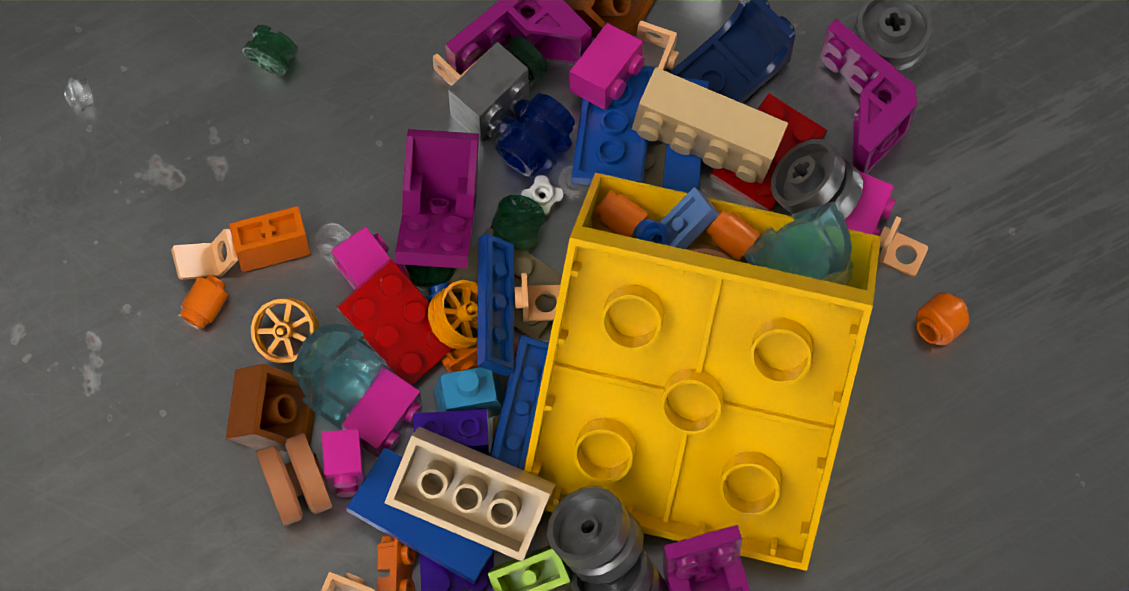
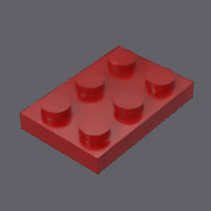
[710,93,827,212]
[336,259,453,386]

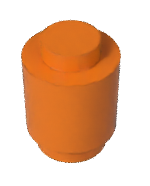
[594,190,649,238]
[706,209,762,261]
[179,274,229,330]

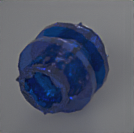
[495,92,575,178]

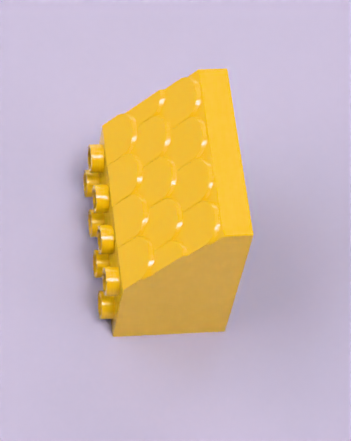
[524,173,881,571]

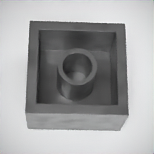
[448,42,529,143]

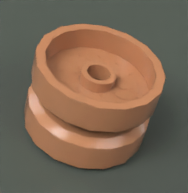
[255,433,332,527]

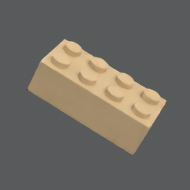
[632,67,788,184]
[384,427,556,562]

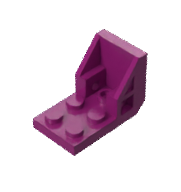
[445,0,591,75]
[820,18,917,174]
[395,129,479,269]
[663,525,750,591]

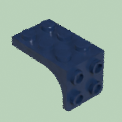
[669,0,795,103]

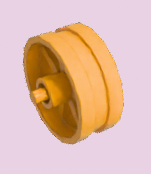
[428,280,478,350]
[251,298,320,363]

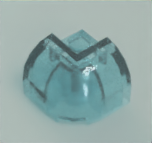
[744,202,852,280]
[292,324,386,430]

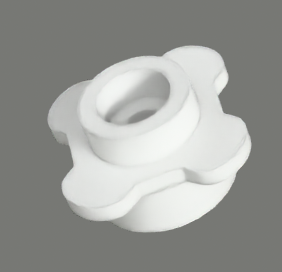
[521,175,563,216]

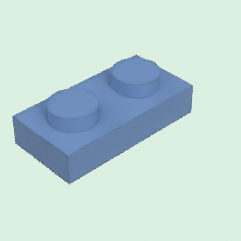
[650,187,720,249]

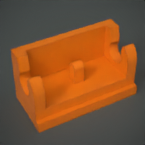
[229,206,311,273]

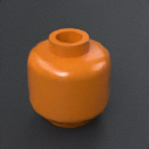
[916,292,970,345]

